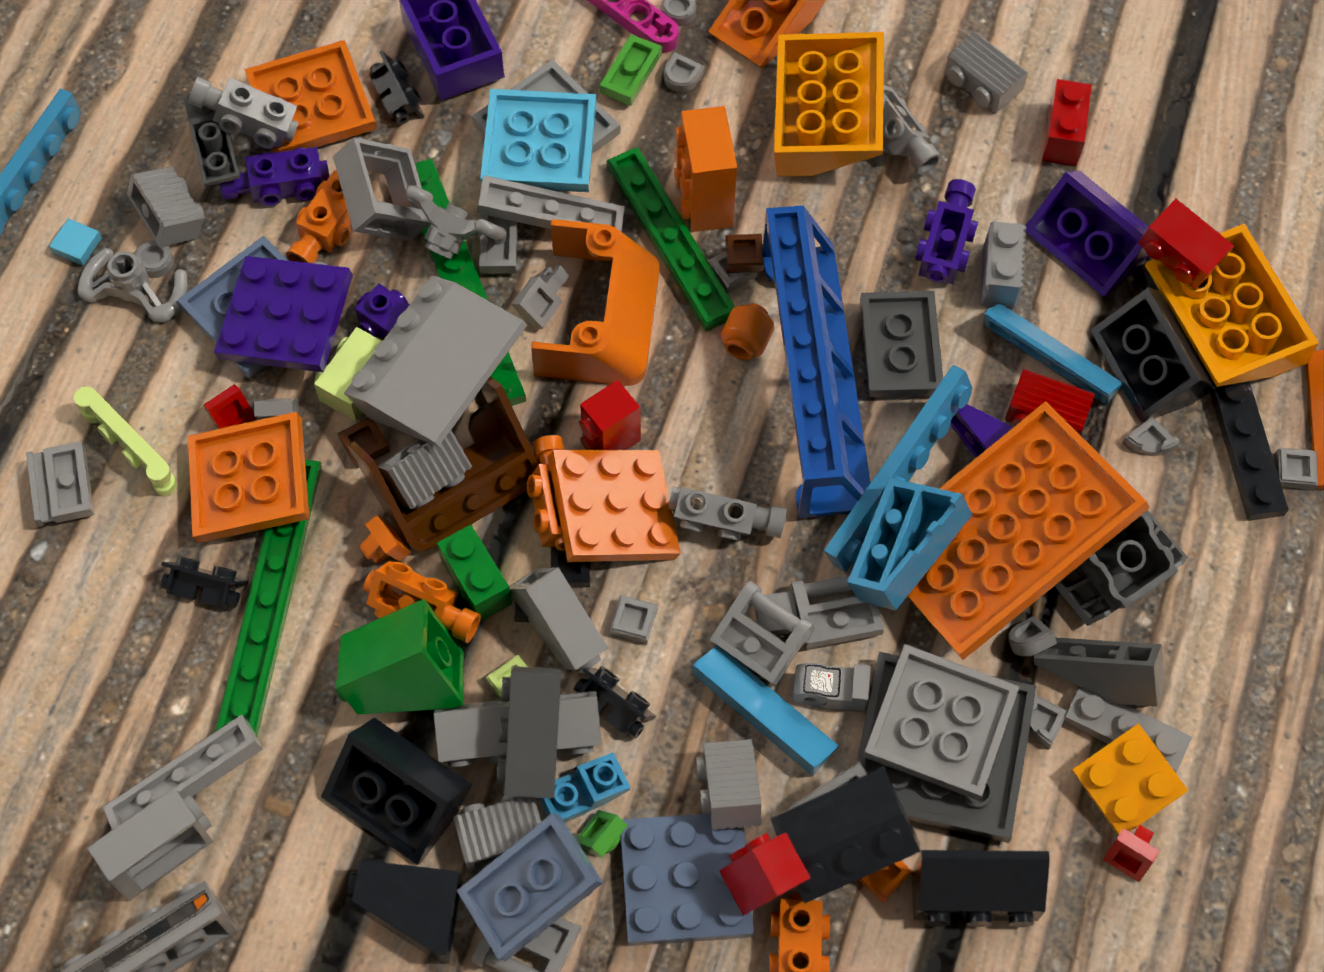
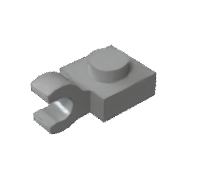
[511,265,569,329]

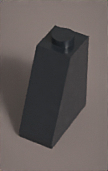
[348,860,463,964]

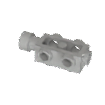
[187,77,299,149]
[883,86,942,174]
[668,486,787,541]

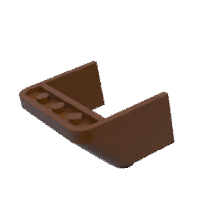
[348,377,539,551]

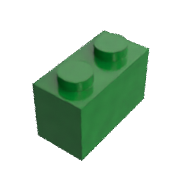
[437,525,512,622]

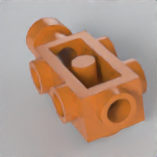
[286,170,351,263]
[527,435,566,551]
[363,561,481,643]
[769,894,830,972]

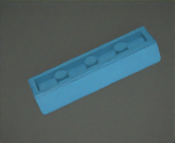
[984,304,1122,405]
[692,645,839,777]

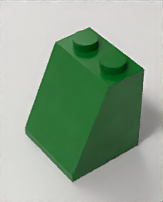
[335,599,464,715]

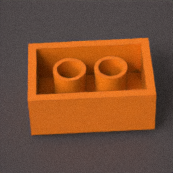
[674,106,737,232]

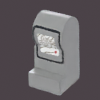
[793,663,871,712]

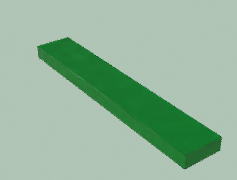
[606,147,735,332]

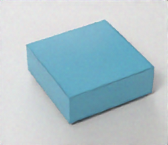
[49,218,102,266]

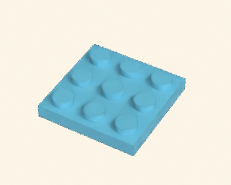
[480,89,597,192]

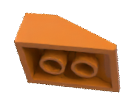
[708,0,826,69]

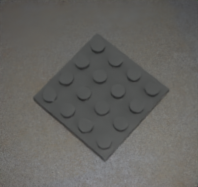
[856,651,1036,843]

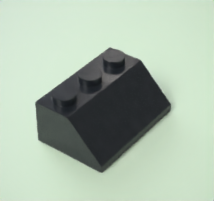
[1091,288,1217,422]
[321,717,472,865]
[771,766,921,903]
[912,850,1050,927]

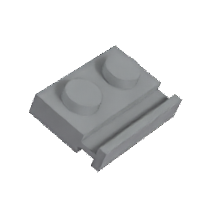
[26,441,94,527]

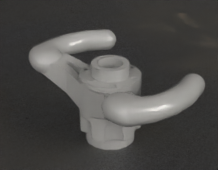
[405,185,507,259]
[78,248,188,323]

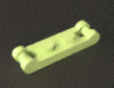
[74,386,177,496]

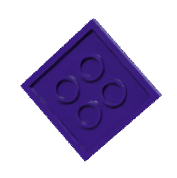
[214,256,353,372]

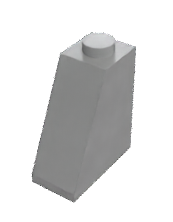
[510,567,608,672]

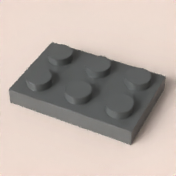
[860,291,943,397]

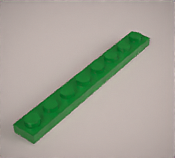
[415,158,526,406]

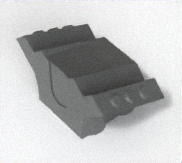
[1055,510,1188,626]

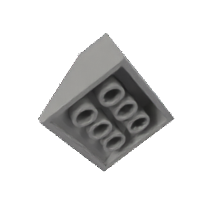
[344,275,527,447]

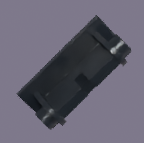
[369,51,425,124]
[160,556,248,610]
[574,666,656,739]

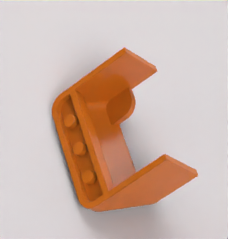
[531,219,659,386]

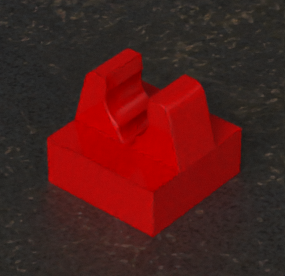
[203,384,257,429]
[1103,824,1160,882]

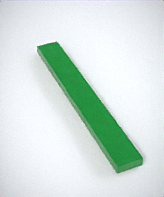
[214,459,322,738]

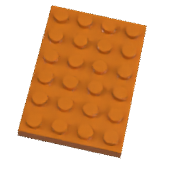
[907,401,1149,660]

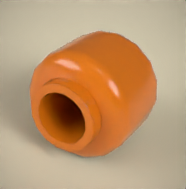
[720,303,775,360]

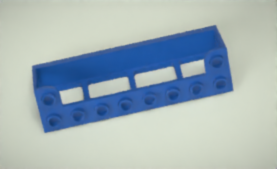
[763,205,871,518]

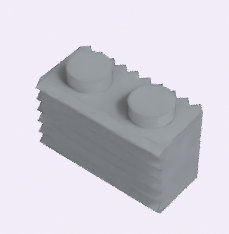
[944,31,1028,113]
[127,166,205,248]
[981,221,1026,309]
[378,430,472,509]
[696,739,761,831]
[453,796,541,872]

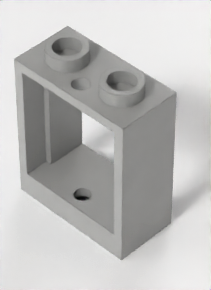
[333,137,430,241]
[87,787,213,901]

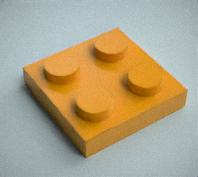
[1071,723,1189,835]

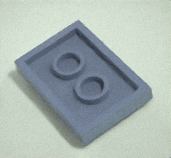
[457,813,603,961]

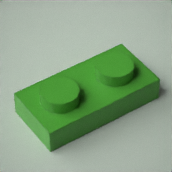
[600,34,662,106]

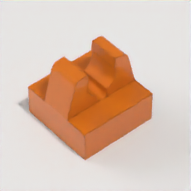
[359,515,412,564]

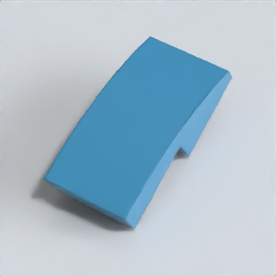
[538,752,631,823]

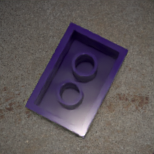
[399,0,505,100]

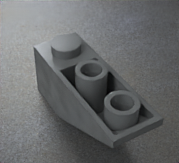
[183,88,240,187]

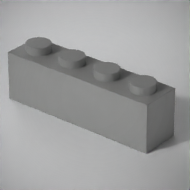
[434,691,602,767]

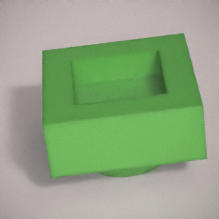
[578,810,628,858]

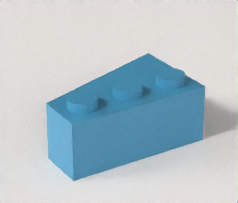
[847,477,973,611]

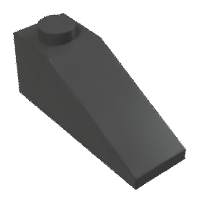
[1034,637,1165,708]

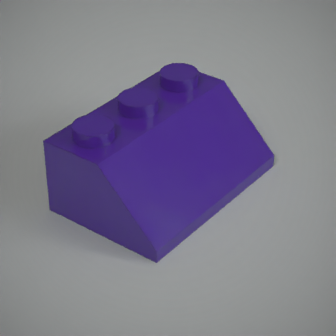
[1025,171,1149,297]

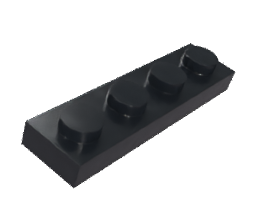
[1210,381,1289,521]

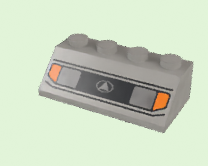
[61,881,238,972]

